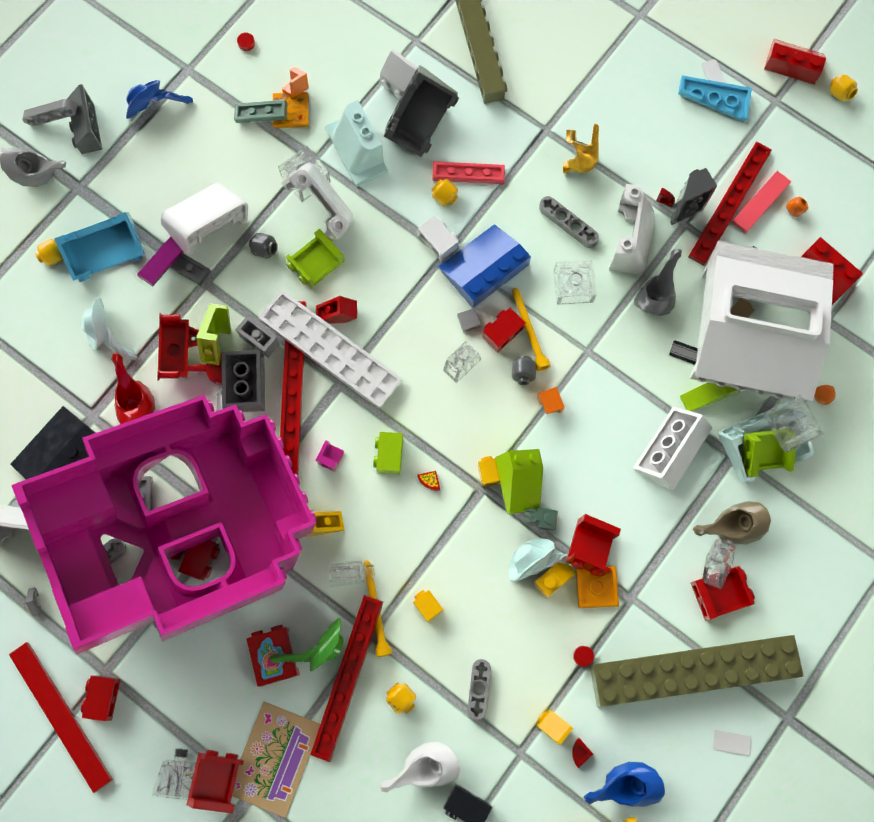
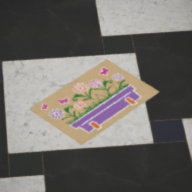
[232,701,320,818]

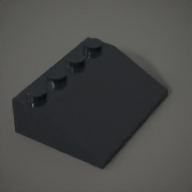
[10,406,96,479]

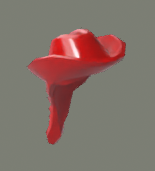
[111,352,155,424]

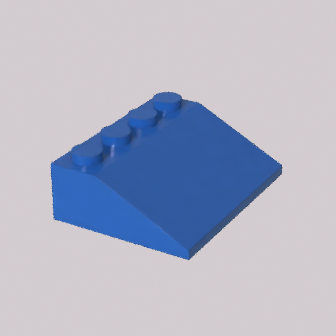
[438,224,531,308]

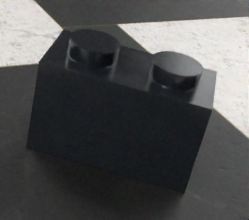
[443,783,493,822]

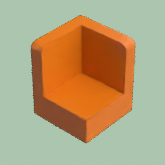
[282,66,309,98]
[537,387,565,414]

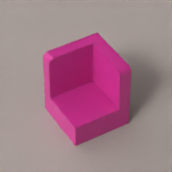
[315,440,344,472]

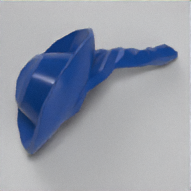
[126,80,193,119]
[584,762,665,807]

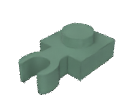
[524,507,558,531]

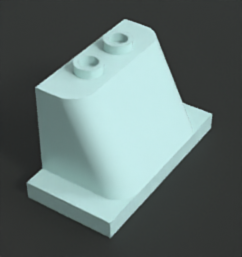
[325,100,388,187]

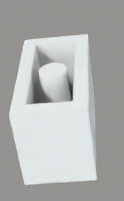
[418,215,459,262]

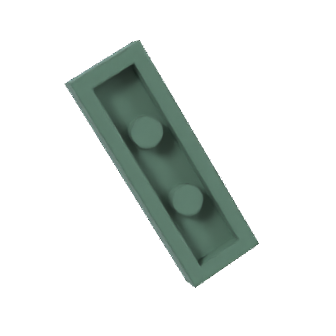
[234,100,288,123]

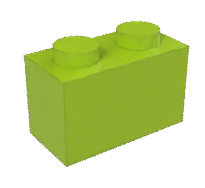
[373,432,403,475]

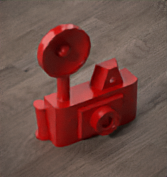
[157,313,222,385]

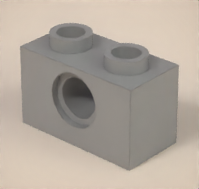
[235,315,280,358]

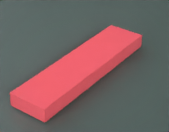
[432,161,505,184]
[731,171,792,234]

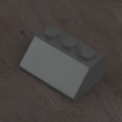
[67,84,103,154]
[670,168,717,225]
[222,350,265,412]

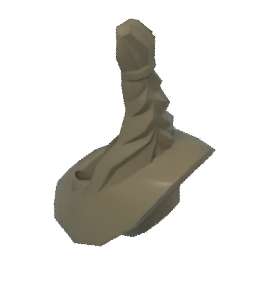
[693,501,771,544]

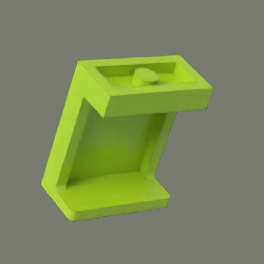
[286,228,345,288]
[196,304,232,366]
[742,429,798,477]

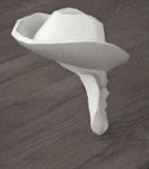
[379,742,460,793]

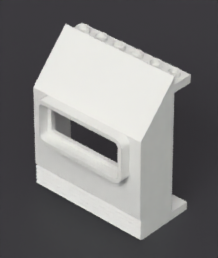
[690,240,834,403]

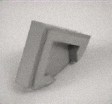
[25,587,41,616]

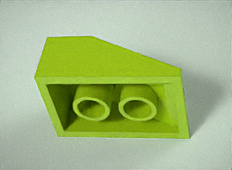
[495,449,544,514]

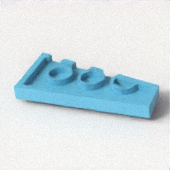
[678,75,752,123]

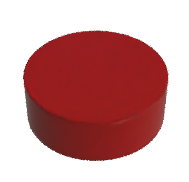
[237,32,255,51]
[573,646,594,667]

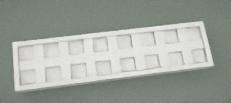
[258,289,403,410]

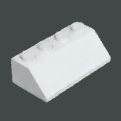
[380,49,418,100]
[633,407,713,491]

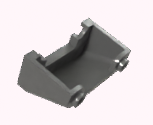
[384,65,459,158]

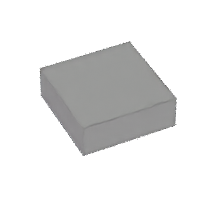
[457,308,481,332]

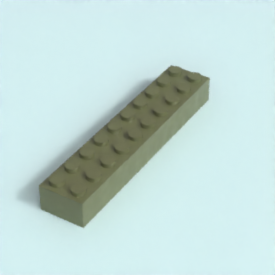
[590,635,804,707]

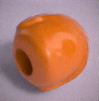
[786,196,809,217]
[814,385,836,405]

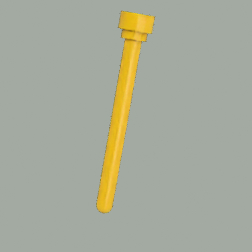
[512,288,551,371]
[363,560,392,657]

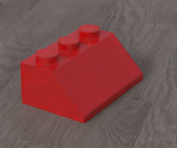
[764,38,826,85]
[801,237,863,305]

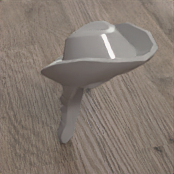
[0,147,67,187]

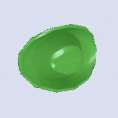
[269,618,344,671]

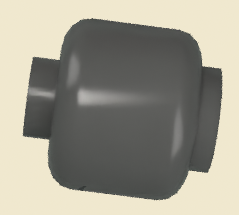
[249,233,278,259]
[512,356,537,385]

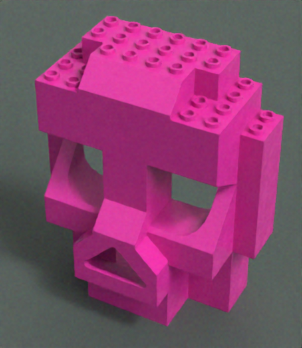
[11,395,317,654]

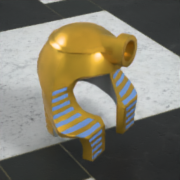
[563,123,599,174]

